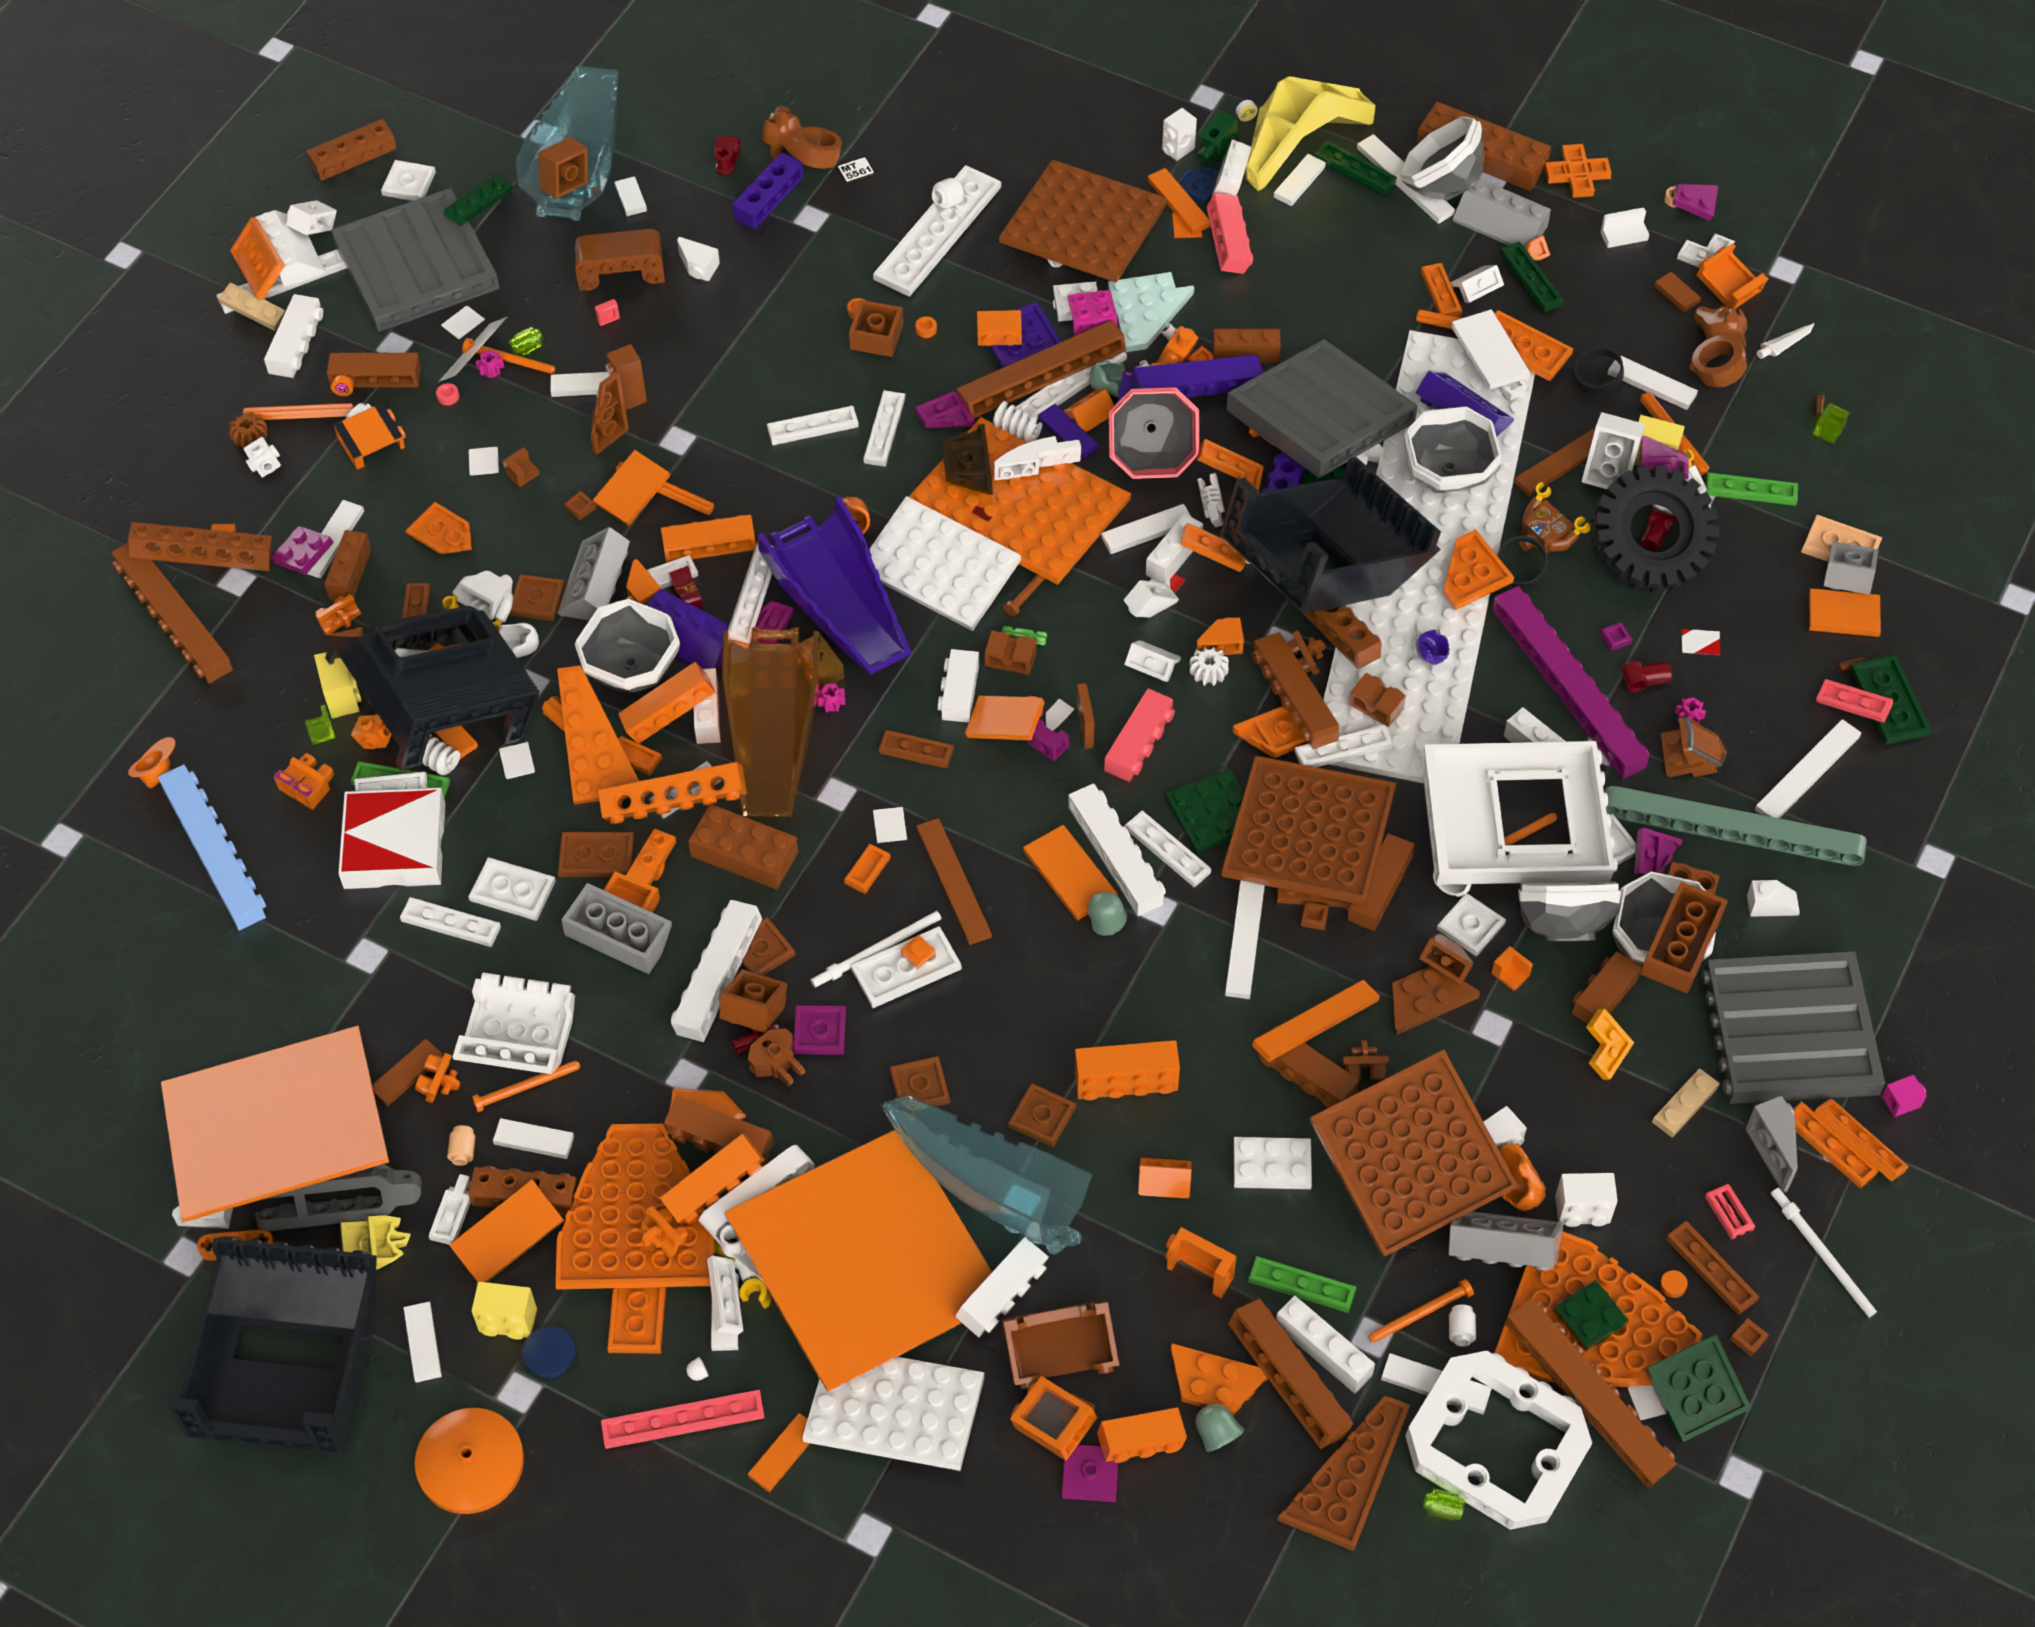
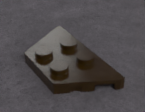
[942,424,993,495]

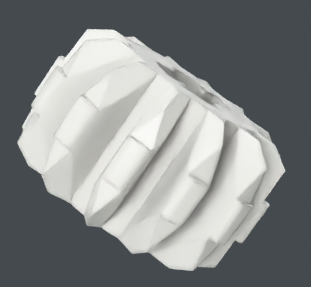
[1190,646,1229,686]

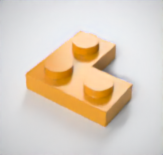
[1586,1008,1634,1080]

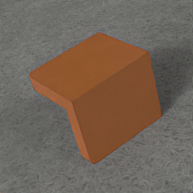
[503,448,540,488]

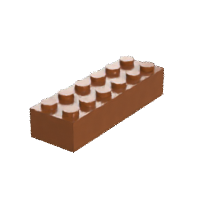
[1416,102,1551,191]

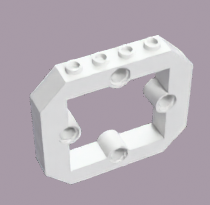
[1405,1351,1592,1530]

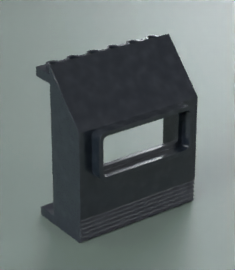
[1220,457,1441,614]
[325,606,540,771]
[168,1236,377,1454]

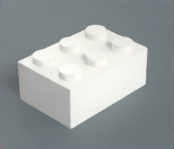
[1582,412,1646,489]

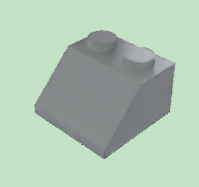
[1824,541,1879,595]

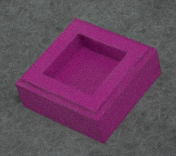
[1600,622,1632,651]

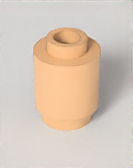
[447,1126,475,1166]

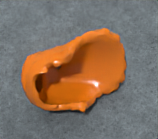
[1499,1143,1546,1211]

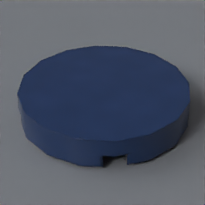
[1180,167,1219,203]
[522,1326,576,1379]

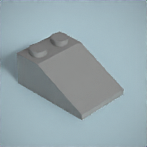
[1746,1096,1798,1193]

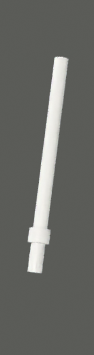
[810,911,941,988]
[1771,1188,1877,1318]

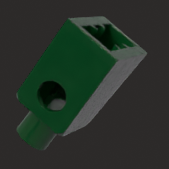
[1197,109,1239,163]

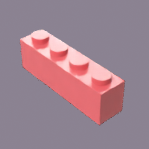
[1207,193,1253,274]
[1104,689,1175,782]

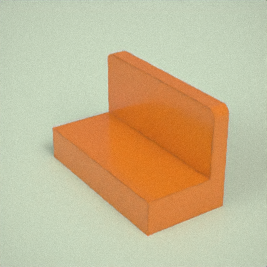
[1063,389,1114,432]
[1138,1158,1192,1198]

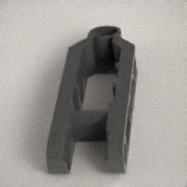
[255,1164,422,1231]

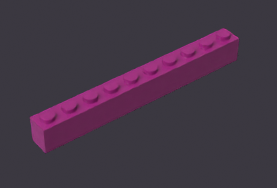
[1493,586,1649,780]

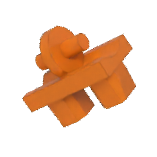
[315,594,361,635]
[415,1053,460,1103]
[641,1206,688,1257]

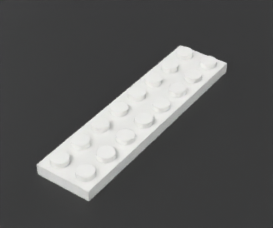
[873,165,1001,297]

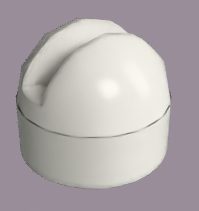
[687,1357,709,1381]

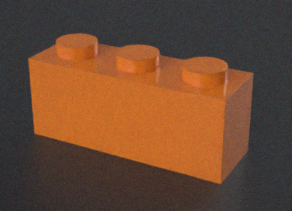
[1097,1407,1187,1463]

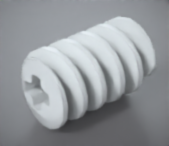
[993,401,1042,442]
[422,734,460,776]

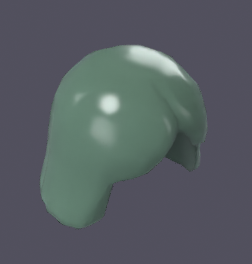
[1090,361,1125,398]
[1087,892,1127,936]
[1195,1403,1244,1452]

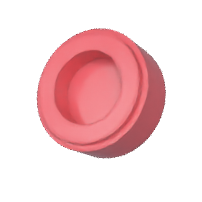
[436,383,459,405]

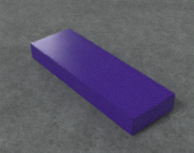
[1038,404,1098,460]

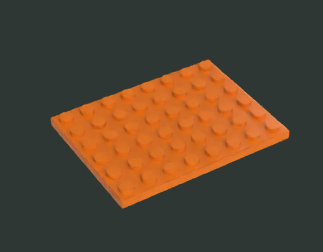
[909,417,1131,585]

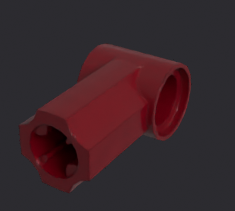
[1640,508,1676,552]
[1622,661,1672,692]

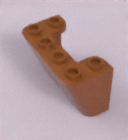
[575,229,665,291]

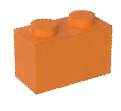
[977,310,1022,346]

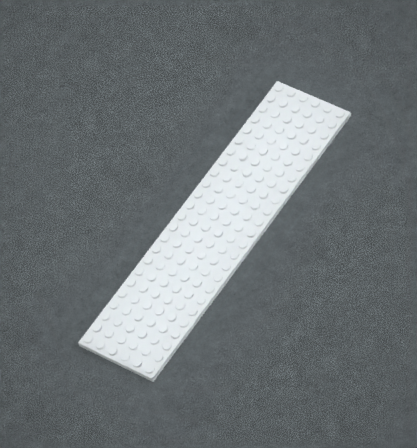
[1324,330,1535,783]

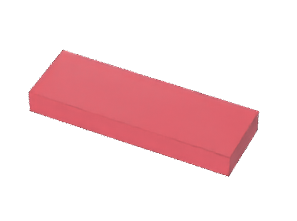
[1816,679,1893,723]

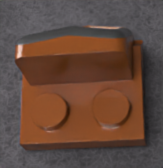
[1661,717,1727,778]

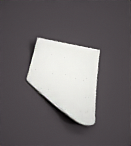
[1046,699,1074,731]

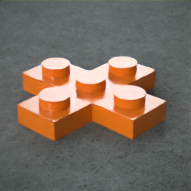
[1544,144,1612,198]

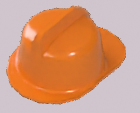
[128,737,176,788]

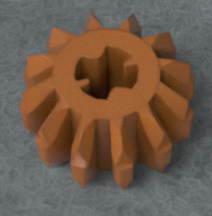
[229,412,268,448]

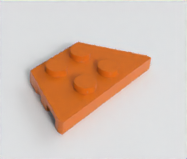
[1232,706,1309,758]
[1171,1344,1268,1415]

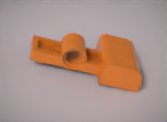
[604,829,676,913]

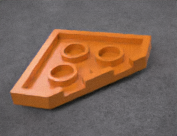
[1443,529,1514,611]

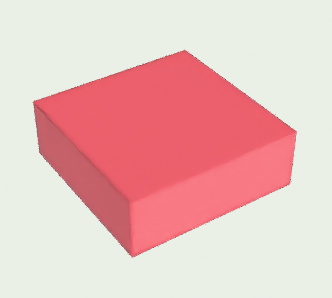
[595,299,620,326]

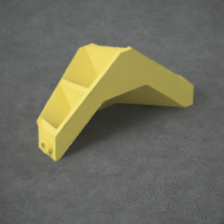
[1245,76,1375,191]

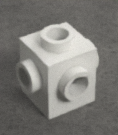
[243,437,281,478]

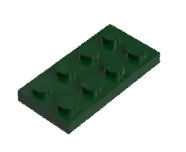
[1850,655,1931,745]

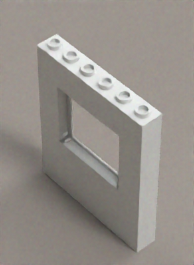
[1421,741,1617,885]

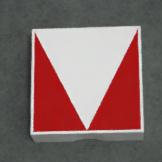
[339,788,445,889]

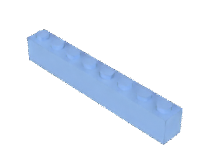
[158,765,266,930]

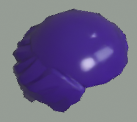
[1415,629,1450,665]

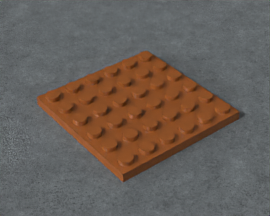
[999,160,1167,283]
[1222,756,1396,906]
[1309,1050,1518,1258]

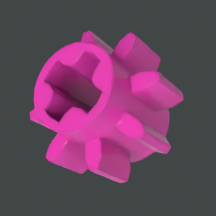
[476,350,504,378]
[817,683,845,712]
[1675,697,1706,724]

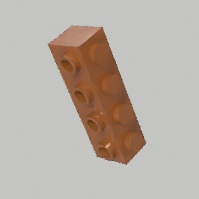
[307,118,397,181]
[468,1166,578,1215]

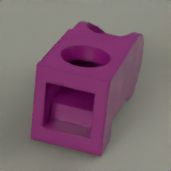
[1026,719,1069,762]

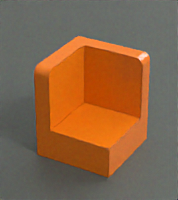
[1491,946,1533,991]

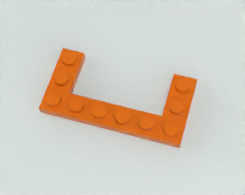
[1180,439,1264,572]

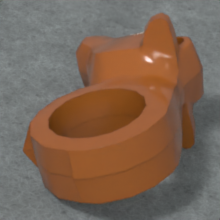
[762,106,842,169]
[1689,306,1748,387]

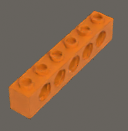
[598,762,747,824]

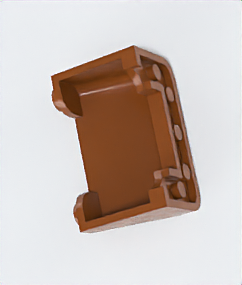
[1001,1300,1119,1389]

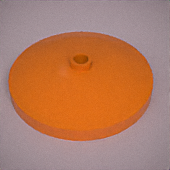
[415,1408,524,1514]

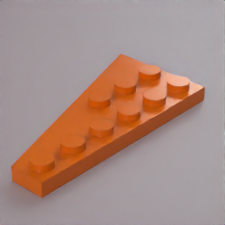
[557,665,639,804]

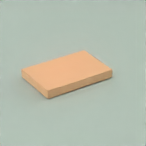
[1801,515,1882,562]

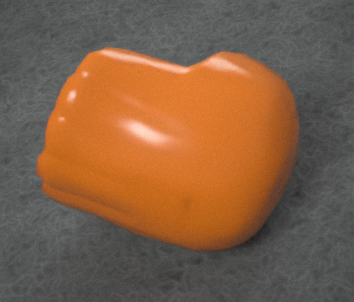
[842,497,870,535]

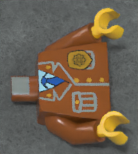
[1519,482,1590,554]

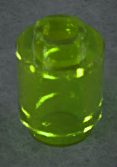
[509,326,543,356]
[1423,1488,1465,1521]

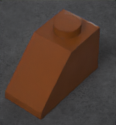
[1419,934,1474,985]

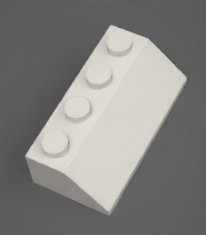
[255,210,325,288]

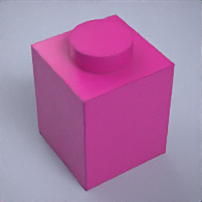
[1882,1075,1927,1117]

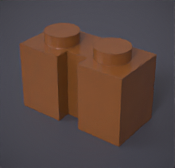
[985,631,1037,675]
[1349,673,1406,727]

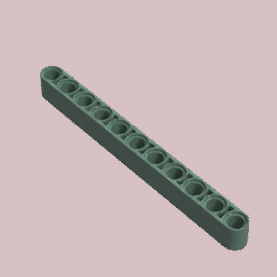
[1604,786,1867,866]

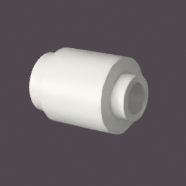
[1449,1305,1476,1346]

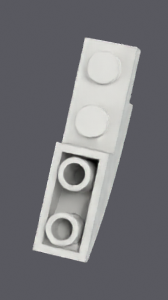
[994,436,1081,480]

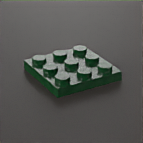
[1165,768,1244,853]
[1644,1335,1752,1442]

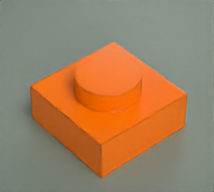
[900,934,936,969]

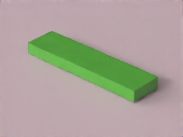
[1706,473,1798,506]
[351,761,450,798]
[1248,1256,1356,1313]

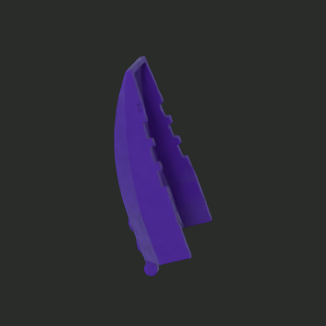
[758,496,911,675]

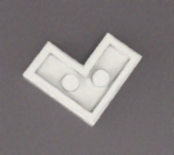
[1677,234,1735,268]

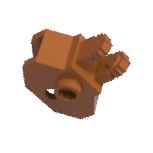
[748,1028,805,1086]

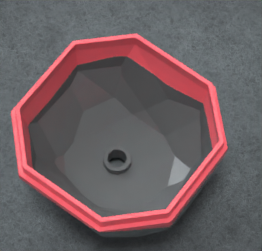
[1109,387,1199,479]

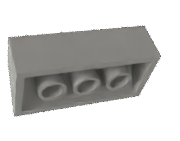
[1453,179,1551,248]
[557,527,630,621]
[562,883,672,974]
[1449,1211,1563,1270]

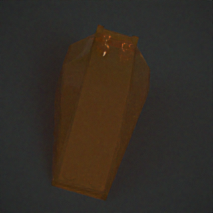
[722,628,821,817]

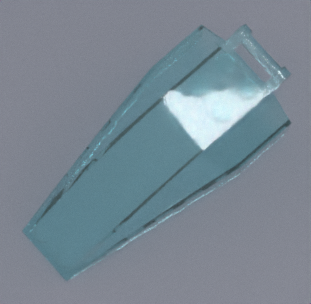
[516,66,619,221]
[883,1095,1093,1254]

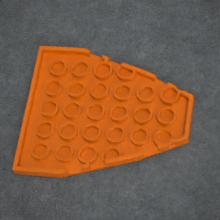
[556,1123,714,1289]
[1495,1231,1702,1387]

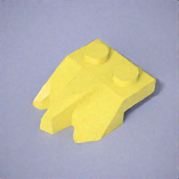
[340,1215,411,1270]

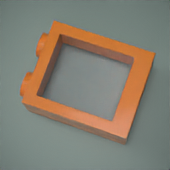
[1010,1376,1097,1461]

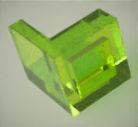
[1813,403,1849,443]
[305,705,336,745]

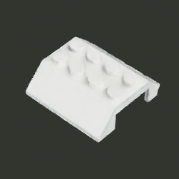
[453,973,575,1074]

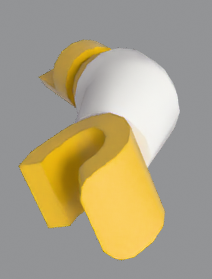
[714,1240,771,1309]

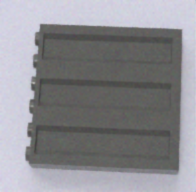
[331,188,500,332]
[1227,339,1418,478]
[1701,951,1885,1104]

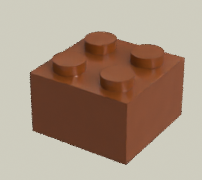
[538,137,588,199]
[849,300,904,357]
[719,969,787,1032]

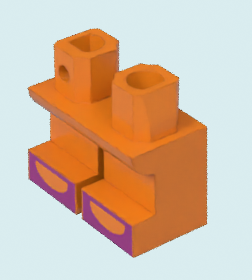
[274,753,334,810]

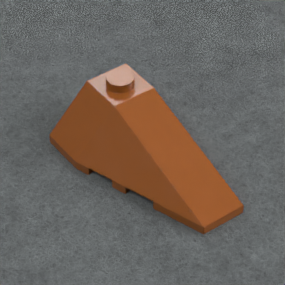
[591,371,629,455]

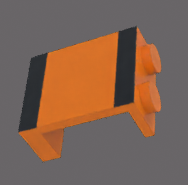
[334,403,406,470]

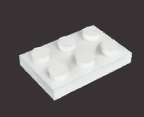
[1234,1137,1312,1189]

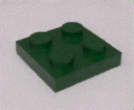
[1553,1280,1629,1351]

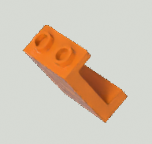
[1697,243,1768,309]
[1165,1227,1237,1299]

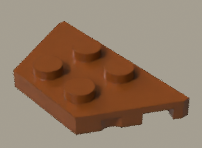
[1391,966,1480,1035]

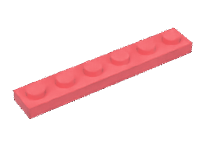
[601,1390,765,1449]

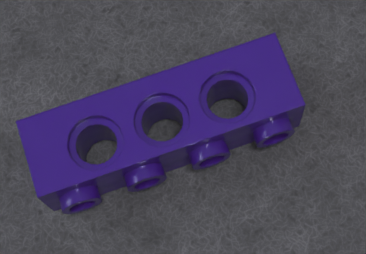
[732,152,803,230]
[1262,451,1306,492]

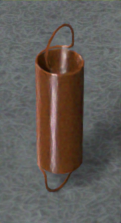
[1815,392,1825,421]
[1832,657,1869,672]

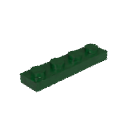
[1315,140,1397,195]
[444,174,513,226]
[1500,241,1564,313]

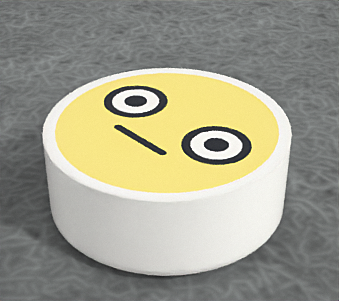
[1236,100,1258,121]

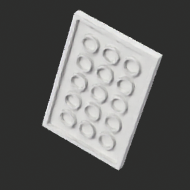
[869,496,1021,631]
[803,1357,984,1471]

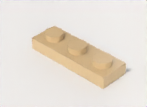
[218,282,286,331]
[1652,1068,1720,1138]

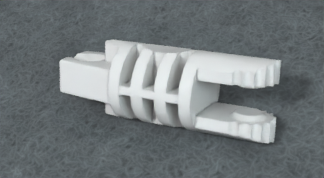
[1197,473,1225,528]

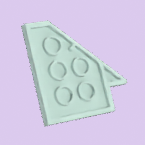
[1108,272,1194,352]

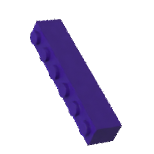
[1129,355,1263,398]

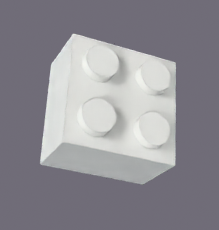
[1555,1173,1617,1227]

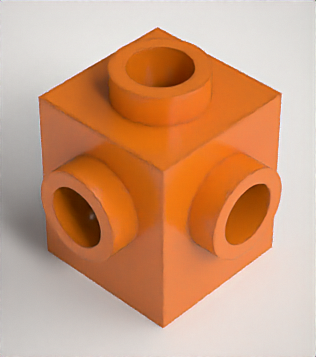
[351,714,391,749]

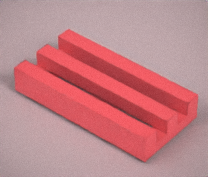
[1705,1183,1755,1240]

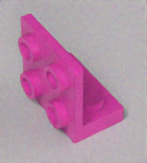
[1068,290,1117,337]

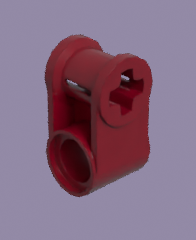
[714,136,740,175]

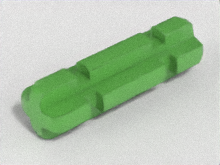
[1002,626,1047,645]

